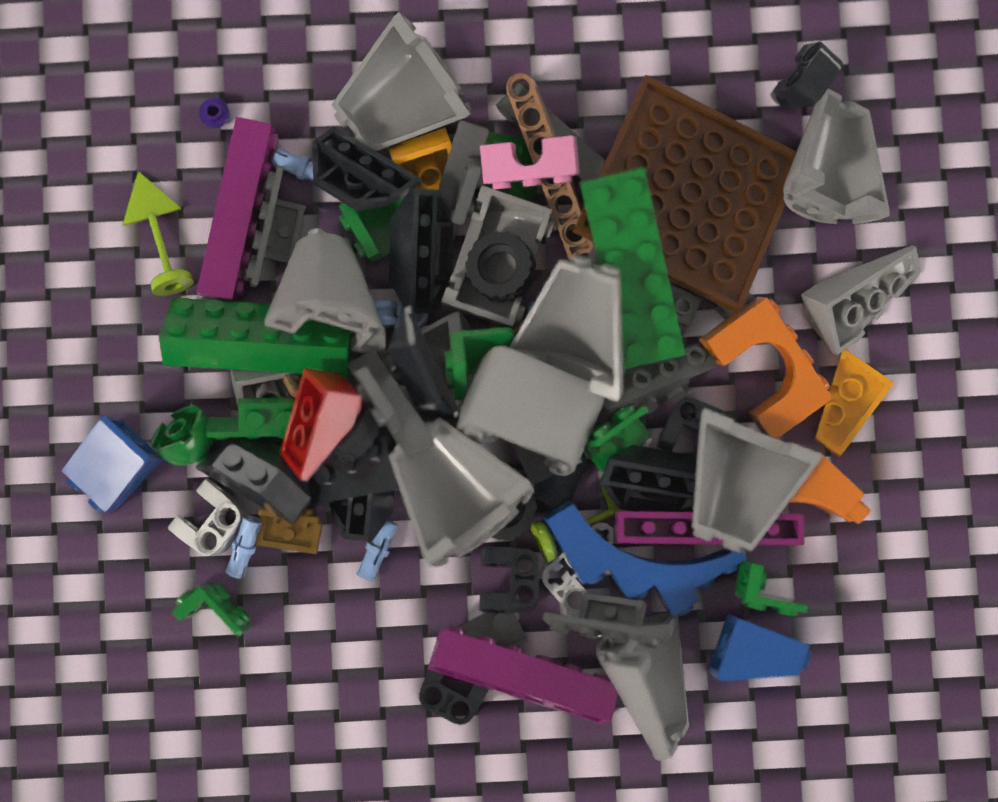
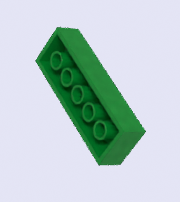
[580,166,685,369]
[159,298,356,377]

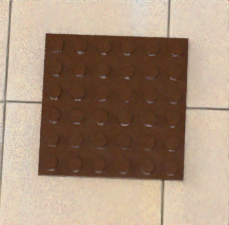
[572,75,796,314]

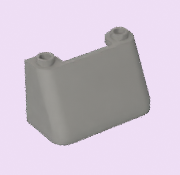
[441,186,555,328]
[456,346,605,476]

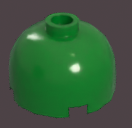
[151,405,214,466]

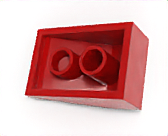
[280,368,362,481]

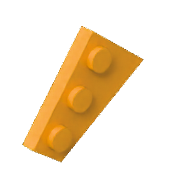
[814,349,894,457]

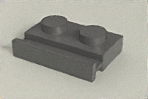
[457,612,528,648]

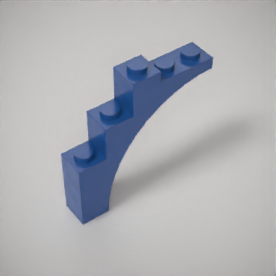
[542,501,746,617]

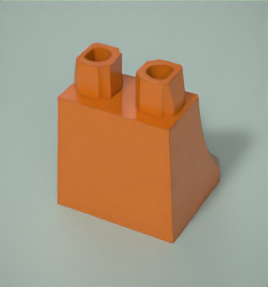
[788,452,871,524]

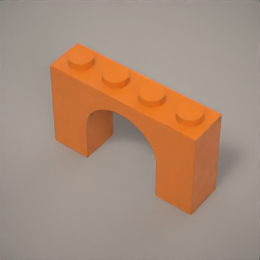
[699,297,833,439]

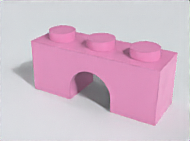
[480,136,580,190]

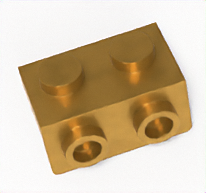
[256,509,323,554]

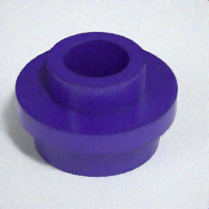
[199,98,230,128]

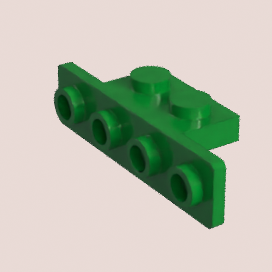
[206,398,296,440]

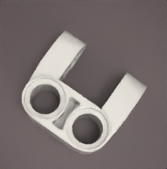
[168,478,247,556]

